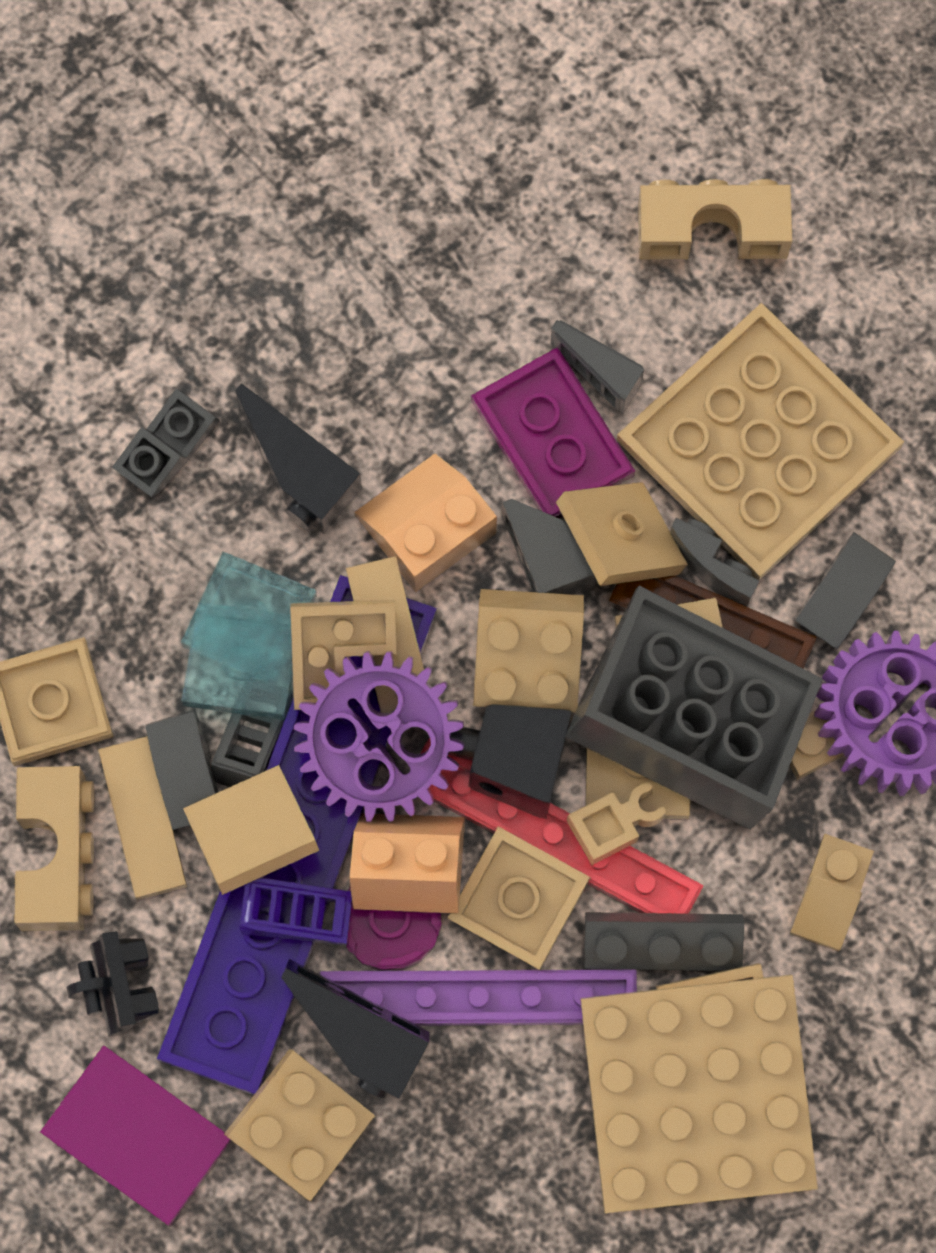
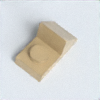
[790,834,874,951]

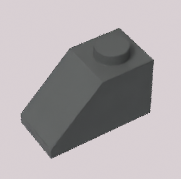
[502,499,596,595]

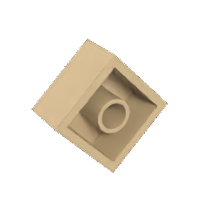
[473,589,584,713]

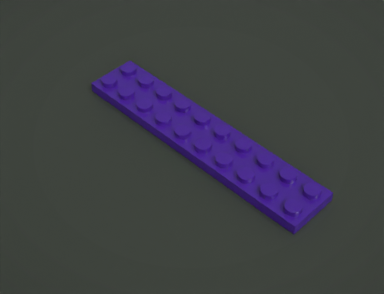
[157,575,437,1095]

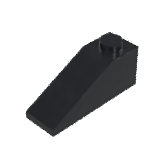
[235,383,362,534]
[281,959,430,1099]

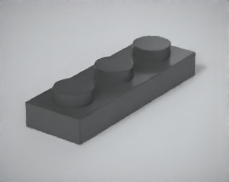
[584,912,744,971]

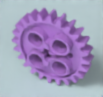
[814,631,936,796]
[294,651,464,822]

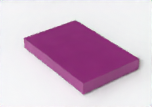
[471,347,635,519]
[40,1045,231,1227]

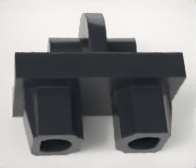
[66,931,159,1037]

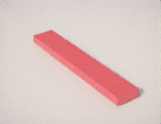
[420,738,704,914]

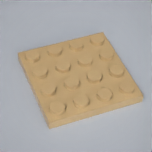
[616,303,904,581]
[580,974,818,1213]

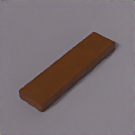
[608,575,817,669]

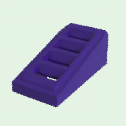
[240,878,352,945]

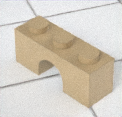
[638,179,792,260]
[14,766,95,931]

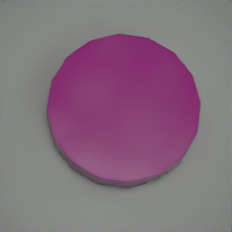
[345,886,442,971]

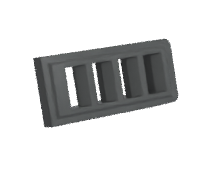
[551,320,644,414]
[211,678,294,787]

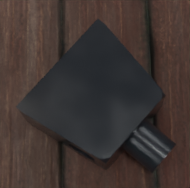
[448,704,572,819]

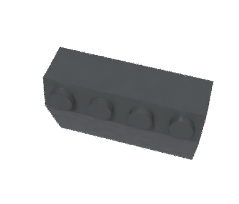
[565,586,823,830]

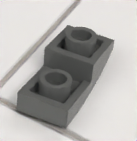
[112,388,220,498]
[670,518,759,607]
[795,532,896,649]
[145,709,218,830]

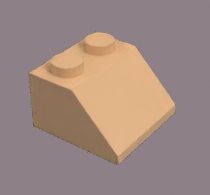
[354,454,497,592]
[349,813,465,913]

